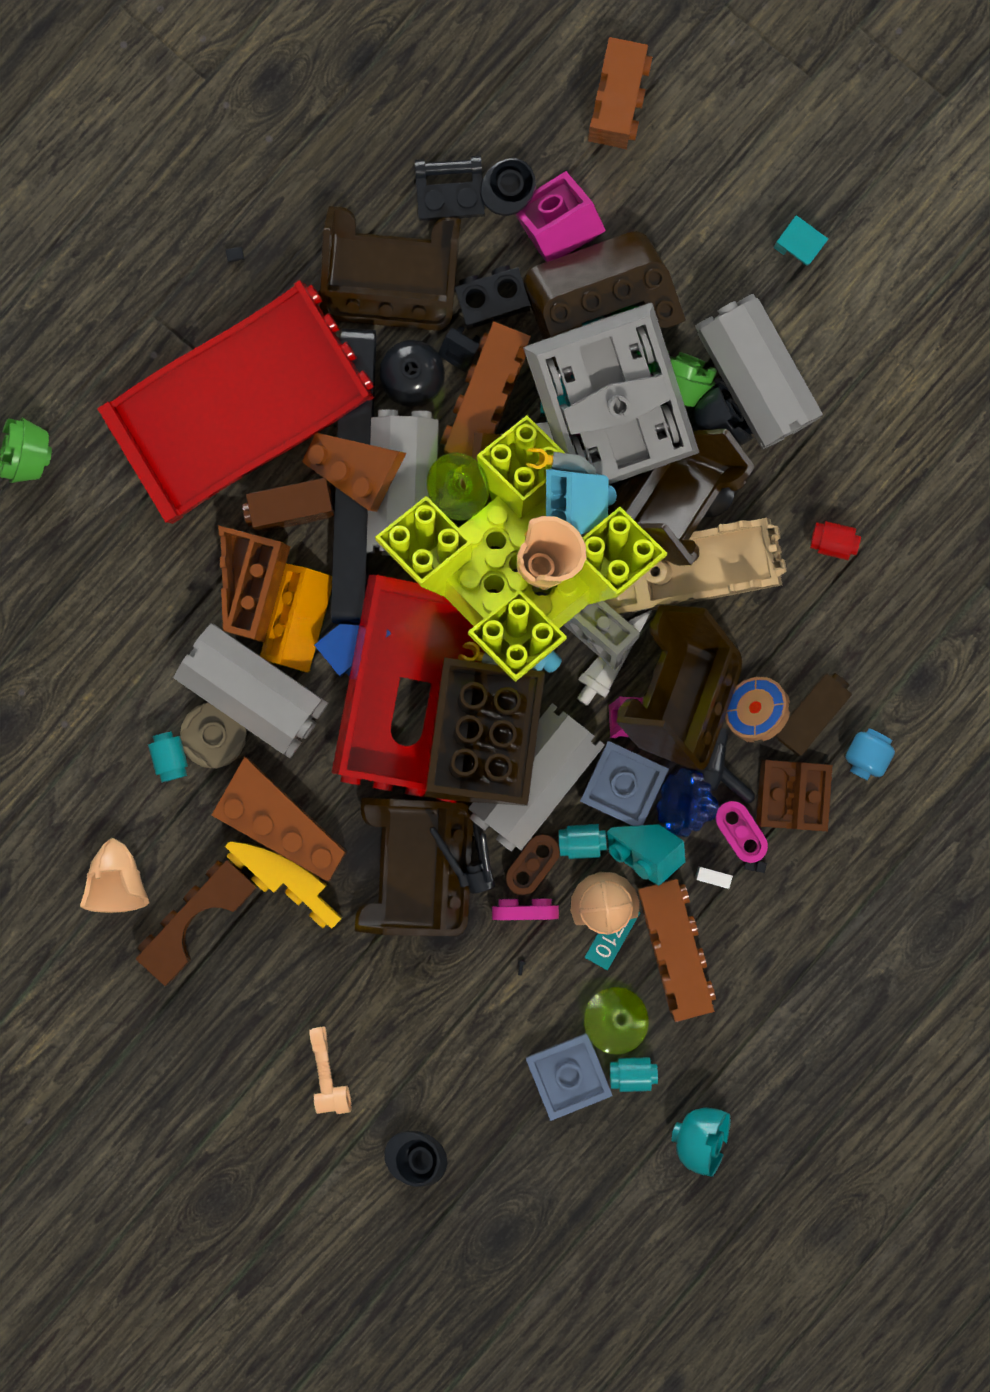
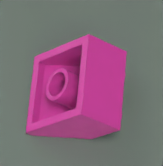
[515,171,606,262]

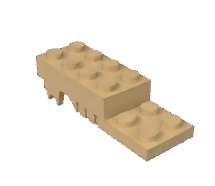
[604,518,786,615]

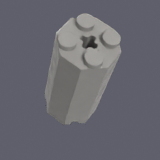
[695,294,823,450]
[367,410,439,556]
[173,623,329,758]
[468,703,605,852]

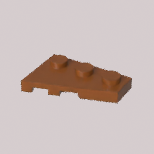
[302,433,407,512]

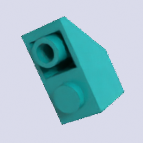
[607,824,686,886]

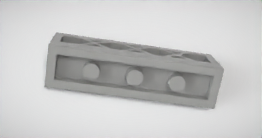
[536,592,640,670]

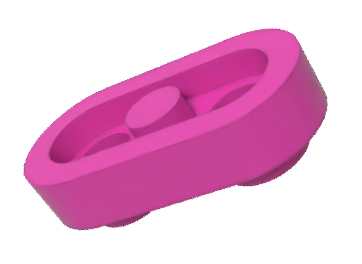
[715,801,768,863]
[492,898,559,920]

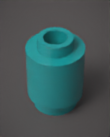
[148,731,188,783]
[559,824,607,859]
[610,1057,658,1092]

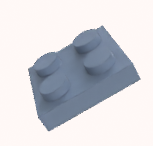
[580,741,669,826]
[525,1033,613,1121]

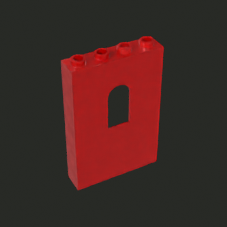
[332,575,485,803]

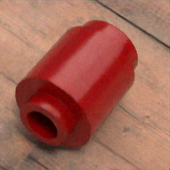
[810,521,861,560]

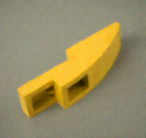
[225,841,343,929]

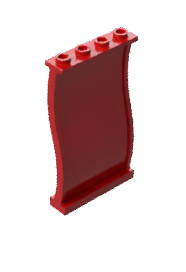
[97,280,374,524]

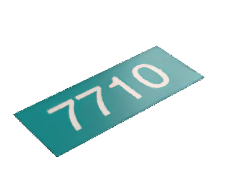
[585,912,640,971]

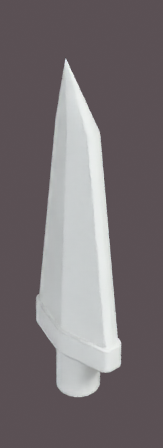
[577,610,652,706]

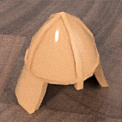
[517,516,586,590]
[80,838,149,913]
[570,872,640,935]

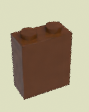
[242,478,335,533]

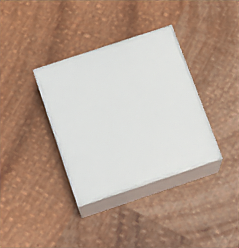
[695,866,733,889]

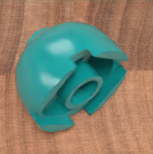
[672,1107,730,1177]

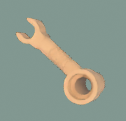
[309,1026,352,1114]

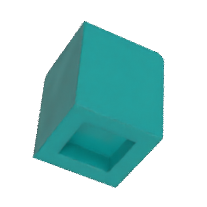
[773,215,828,265]

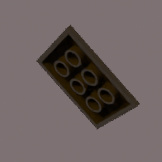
[424,657,545,806]

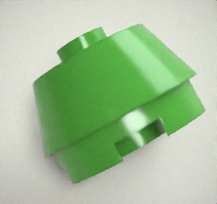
[652,350,717,407]
[0,417,52,483]

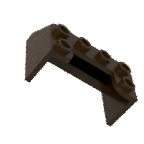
[524,231,686,367]
[616,604,742,770]

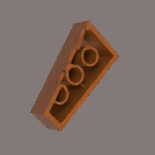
[440,321,531,464]
[212,757,347,882]
[637,878,716,1022]

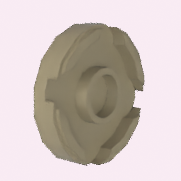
[180,703,247,768]

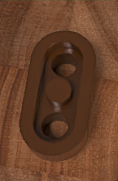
[506,835,560,895]

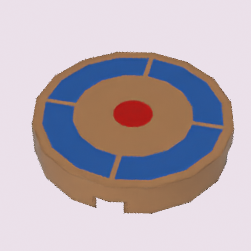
[725,677,790,742]

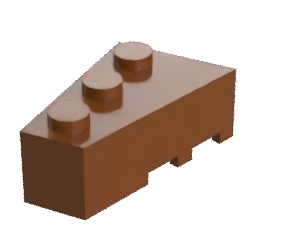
[588,37,653,149]
[218,525,290,643]

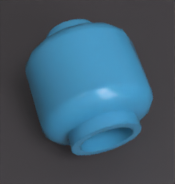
[845,728,895,780]

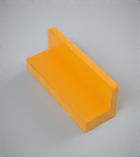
[260,563,332,672]

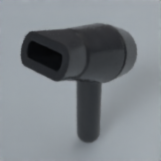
[691,728,755,803]

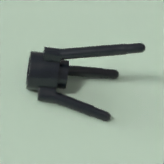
[430,822,495,894]

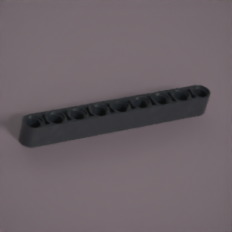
[331,329,377,625]

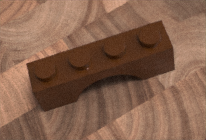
[136,859,258,986]

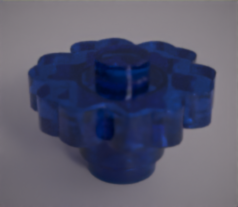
[657,768,718,838]

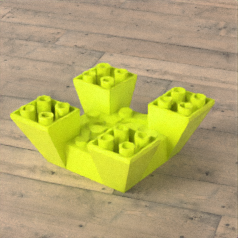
[375,415,667,682]

